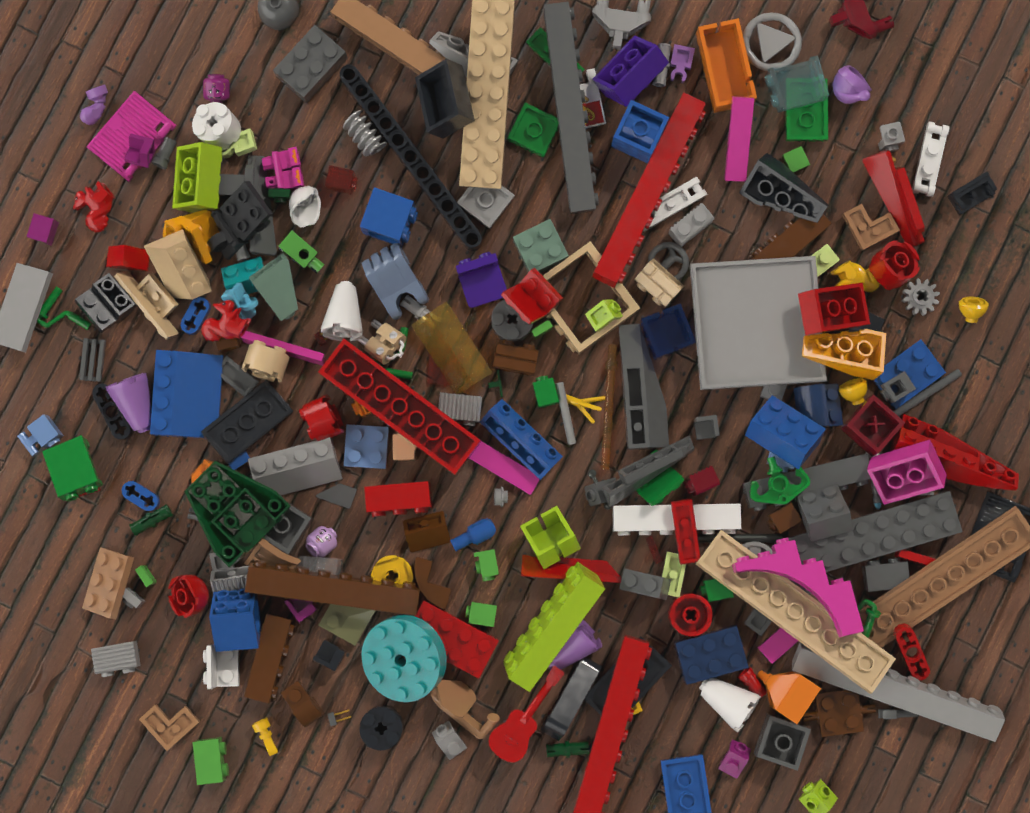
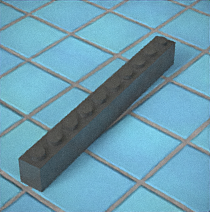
[543,1,599,214]

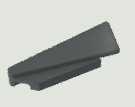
[244,155,277,256]
[602,436,694,507]

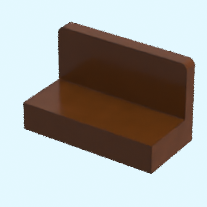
[403,511,451,552]

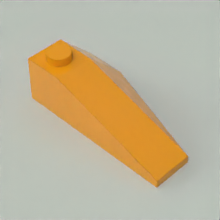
[802,329,886,380]

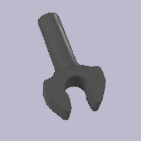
[878,709,918,719]

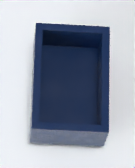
[673,625,749,685]

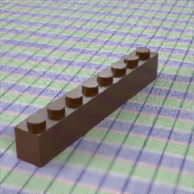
[245,560,420,616]

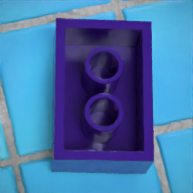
[592,35,669,107]

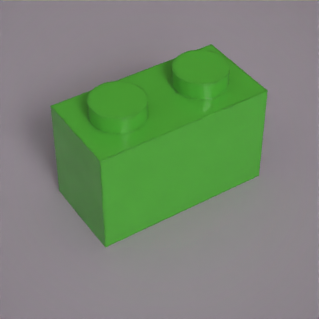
[193,737,229,785]

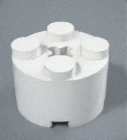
[192,102,241,151]

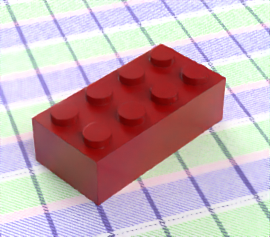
[415,600,499,679]

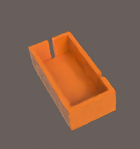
[696,18,757,113]

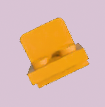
[163,209,219,264]

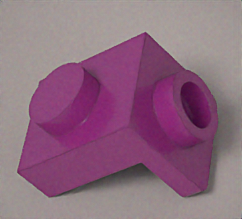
[718,740,751,779]

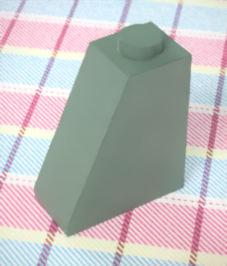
[249,253,298,321]

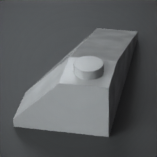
[429,31,518,77]

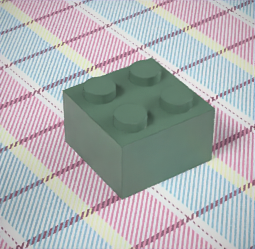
[513,219,569,274]

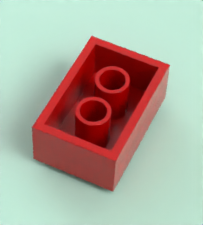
[798,283,870,335]
[364,481,432,517]

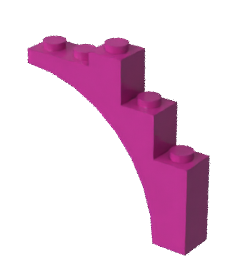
[732,538,864,637]

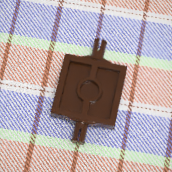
[803,690,876,737]

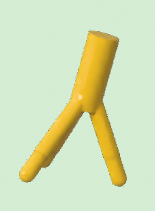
[566,394,606,424]

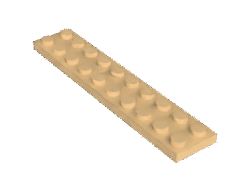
[459,0,515,189]
[696,530,896,694]

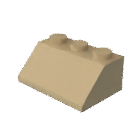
[144,229,212,300]

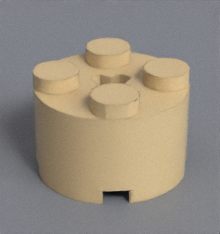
[241,340,289,382]

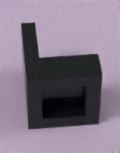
[313,640,347,671]

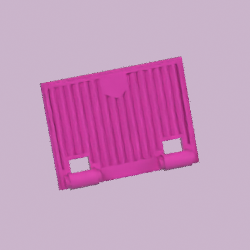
[86,91,177,182]

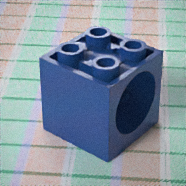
[611,100,669,164]
[360,187,418,248]
[209,588,262,652]

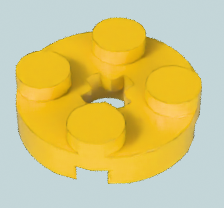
[371,555,414,584]

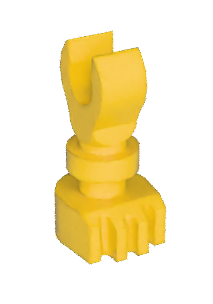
[252,717,278,756]

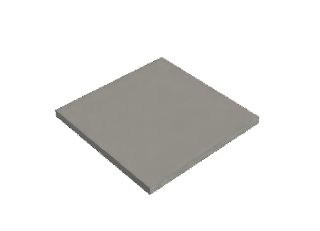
[690,256,827,390]

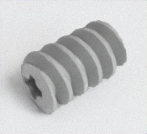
[343,110,387,157]

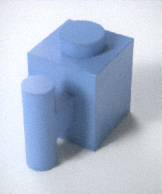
[17,414,64,457]

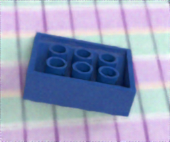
[150,350,224,438]

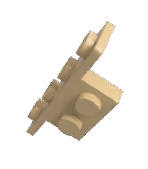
[114,271,179,339]

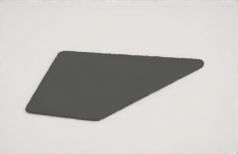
[316,483,357,509]

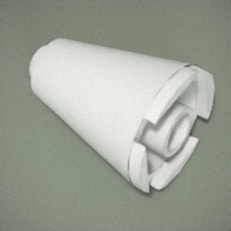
[320,281,363,341]
[699,678,761,733]

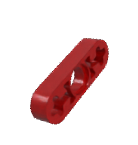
[893,623,930,681]

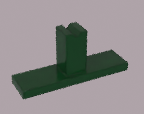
[488,370,503,397]

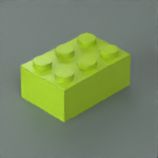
[172,142,222,213]

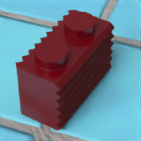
[683,466,721,496]

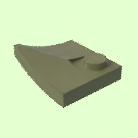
[318,604,376,646]

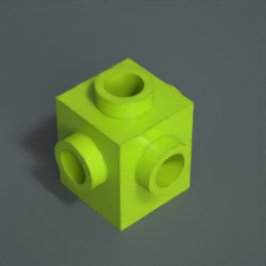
[799,779,838,813]

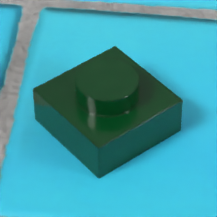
[268,188,292,204]

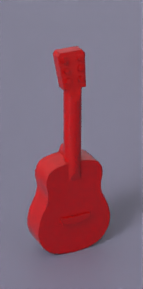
[489,666,564,763]

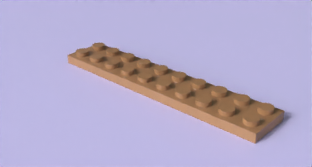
[859,506,1030,648]

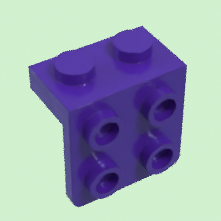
[456,252,507,308]

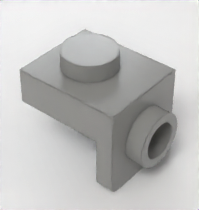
[878,122,905,152]
[432,721,467,760]

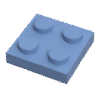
[344,424,389,469]

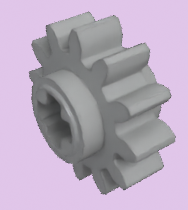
[901,278,940,316]

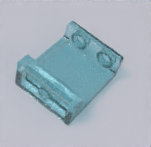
[765,55,829,113]

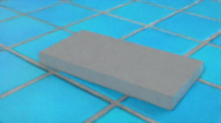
[0,263,53,353]

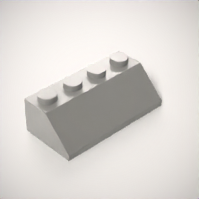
[248,437,343,495]

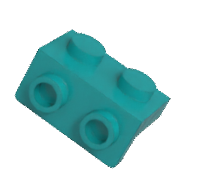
[221,256,264,294]

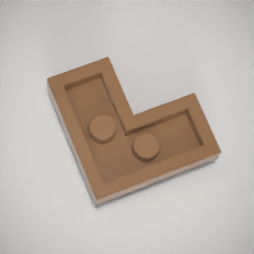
[842,204,900,251]
[139,704,200,751]

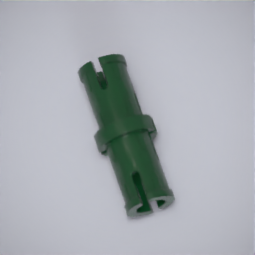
[129,504,173,536]
[546,741,590,758]

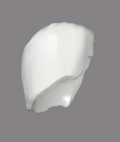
[289,186,321,227]

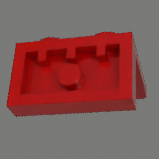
[501,268,563,325]

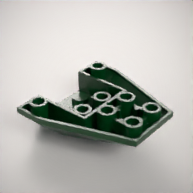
[184,461,291,568]

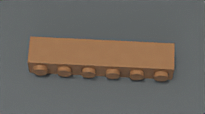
[331,0,445,75]

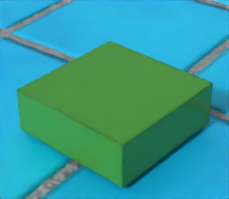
[782,146,810,173]
[531,320,553,339]
[135,565,157,587]

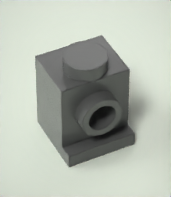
[880,371,916,403]

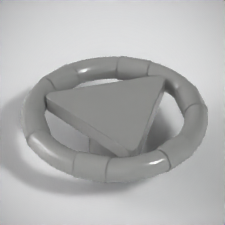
[743,12,802,72]

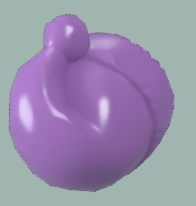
[832,65,872,104]

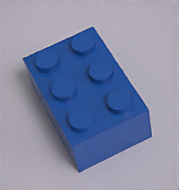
[745,395,826,470]

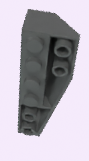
[618,324,669,450]

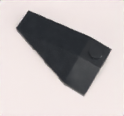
[739,153,829,223]

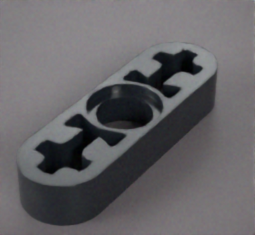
[92,384,132,440]

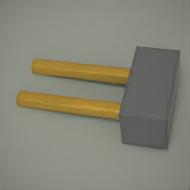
[327,710,351,726]

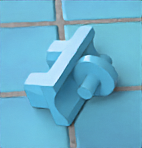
[221,283,259,319]

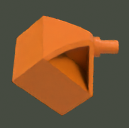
[757,670,821,724]

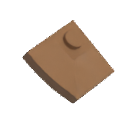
[244,538,301,569]

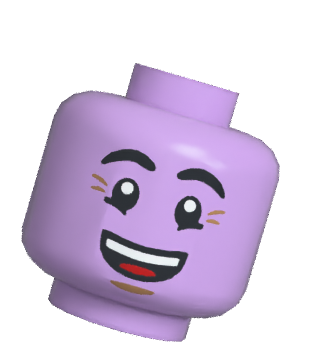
[306,526,337,557]

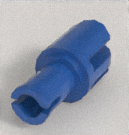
[450,518,496,552]

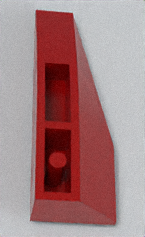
[890,414,1019,491]

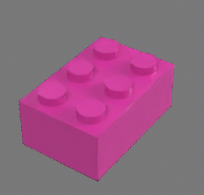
[867,440,947,505]

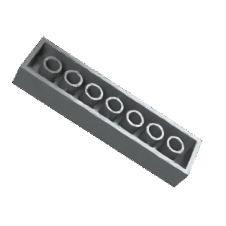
[788,491,963,572]

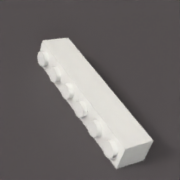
[612,504,741,536]

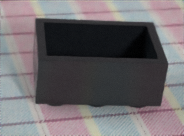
[415,58,475,139]

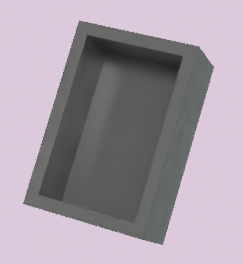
[273,25,348,104]

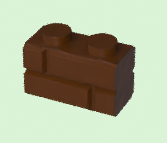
[493,340,539,377]

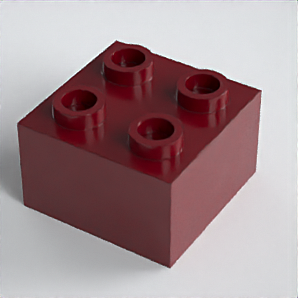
[840,394,905,457]

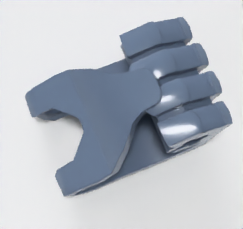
[361,242,429,320]

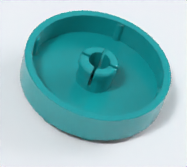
[361,614,447,702]

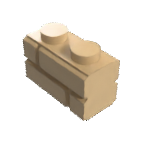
[634,258,684,307]

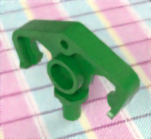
[749,456,810,505]

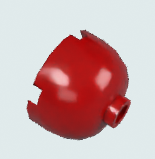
[168,575,209,618]

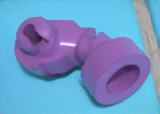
[80,84,108,125]

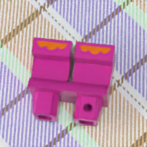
[262,147,304,191]

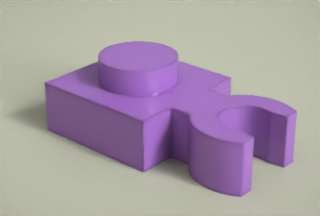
[670,44,695,83]

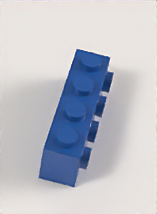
[480,399,563,480]

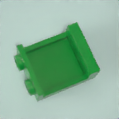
[42,435,103,502]

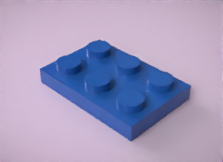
[872,339,946,410]
[660,754,712,813]

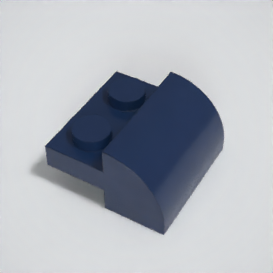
[793,384,843,427]

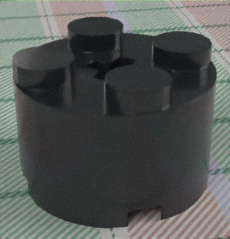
[359,705,404,751]

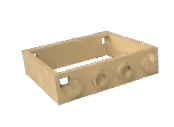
[543,241,640,355]

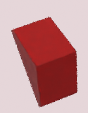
[106,245,150,271]

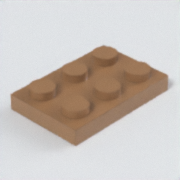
[82,547,134,620]

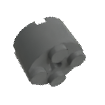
[491,300,533,342]

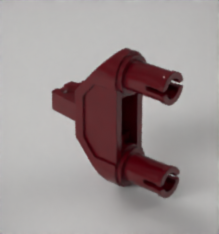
[829,0,894,39]

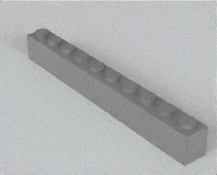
[792,642,1005,742]

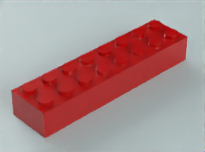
[318,339,481,476]

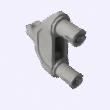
[592,0,651,50]

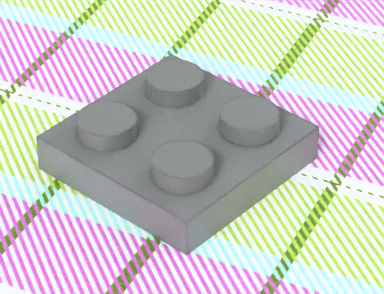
[457,186,515,229]

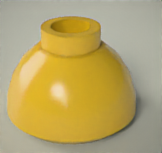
[959,297,989,323]
[838,378,868,405]

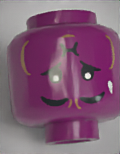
[203,74,230,104]

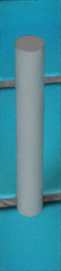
[555,382,576,445]

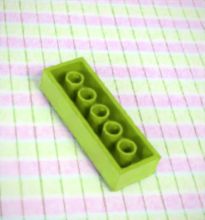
[504,562,605,692]

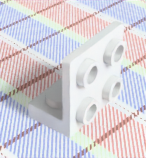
[203,644,240,689]

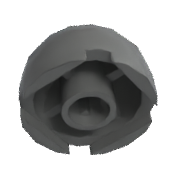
[258,0,299,30]

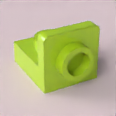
[585,299,623,331]

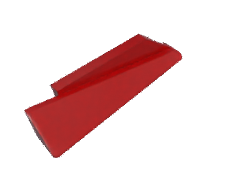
[862,150,925,247]
[521,555,622,583]

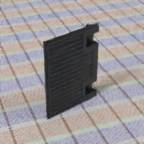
[970,491,1030,583]

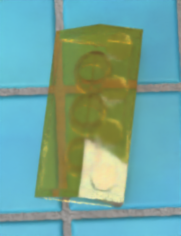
[411,301,492,394]

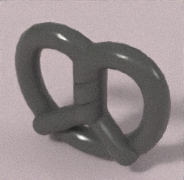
[648,242,689,280]

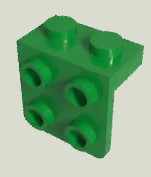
[636,449,684,506]

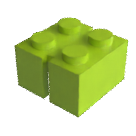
[520,506,581,569]

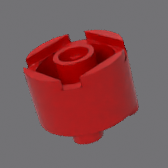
[869,240,920,290]
[299,394,344,441]
[668,593,712,636]

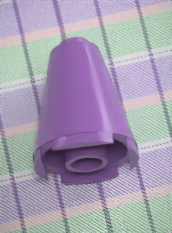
[106,373,152,433]
[547,620,602,670]

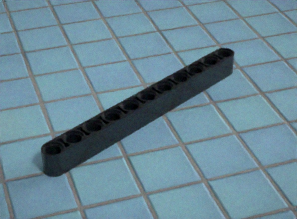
[340,64,482,251]

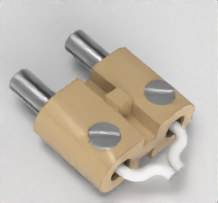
[358,320,406,365]

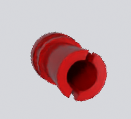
[737,667,767,698]

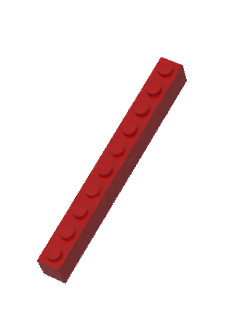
[592,92,706,288]
[573,634,652,813]

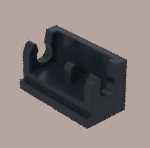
[947,171,997,215]

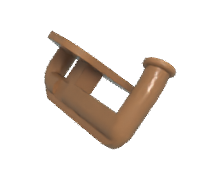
[430,680,500,739]

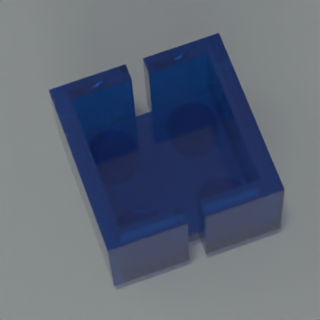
[640,303,696,360]

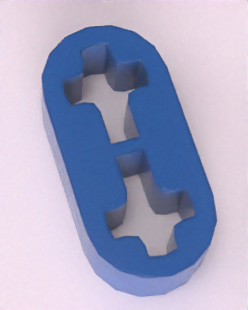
[181,297,211,335]
[122,481,160,511]

